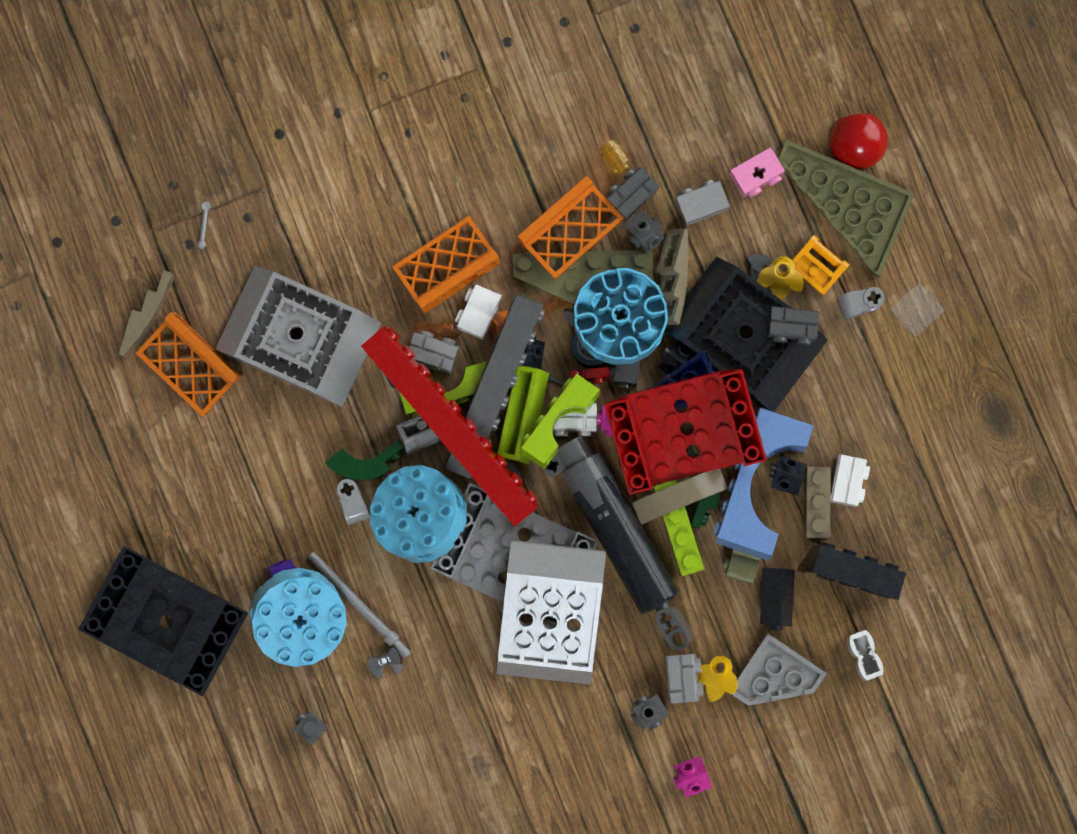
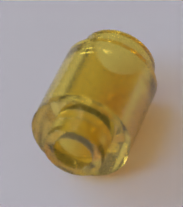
[600,139,632,175]

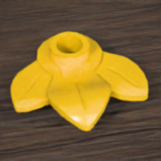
[757,256,804,300]
[698,656,738,702]

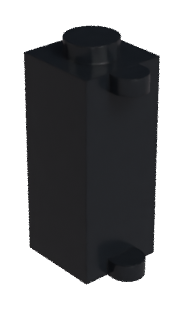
[760,568,795,631]

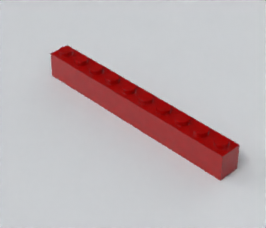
[361,326,539,527]

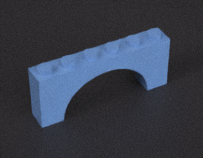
[713,408,814,561]

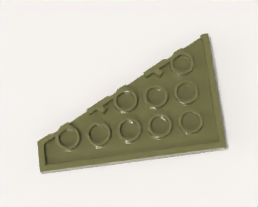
[513,249,653,320]

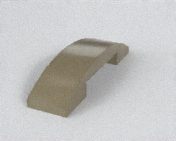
[632,469,728,525]

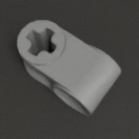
[838,287,885,319]
[337,479,370,526]

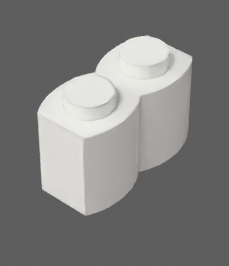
[455,284,502,340]
[846,630,883,681]

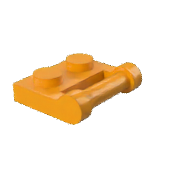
[792,235,850,296]

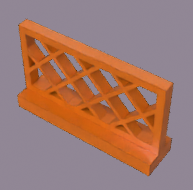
[518,176,624,280]
[392,216,501,314]
[136,312,243,417]

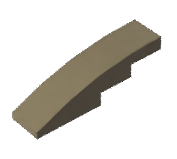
[656,228,689,325]
[119,270,175,358]

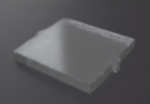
[889,282,945,338]

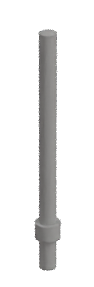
[307,552,412,659]

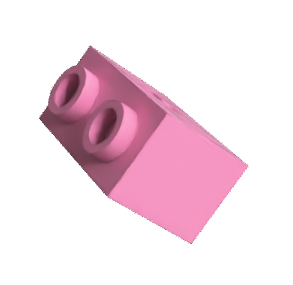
[729,147,785,198]

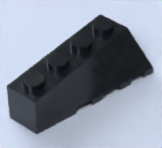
[797,542,906,600]

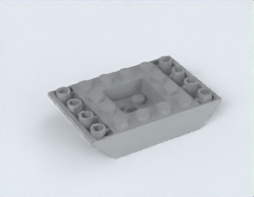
[215,266,381,407]

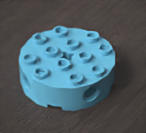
[574,268,668,365]
[370,465,467,563]
[249,568,347,667]

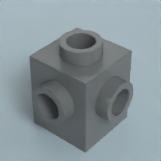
[624,210,664,253]
[631,694,669,731]

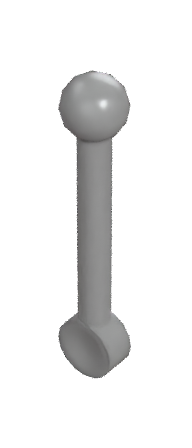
[197,201,211,249]

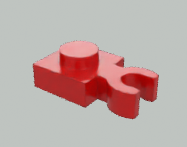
[569,367,610,384]

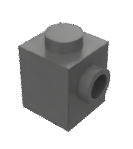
[610,360,640,390]
[294,711,329,745]

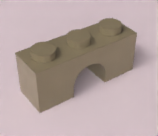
[804,467,831,540]

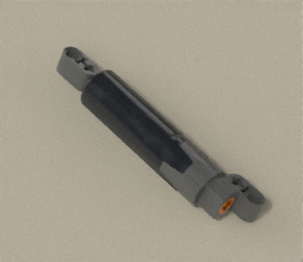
[543,436,693,650]

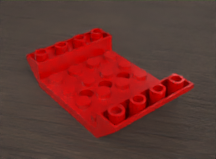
[604,369,767,495]

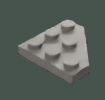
[731,634,827,706]

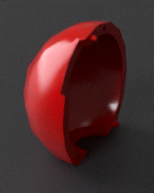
[829,113,888,170]

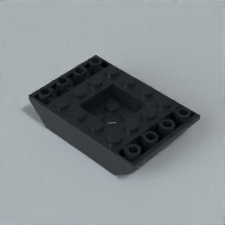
[664,256,828,412]
[78,546,248,697]

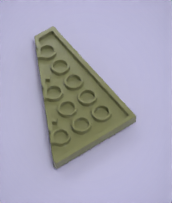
[778,140,915,277]

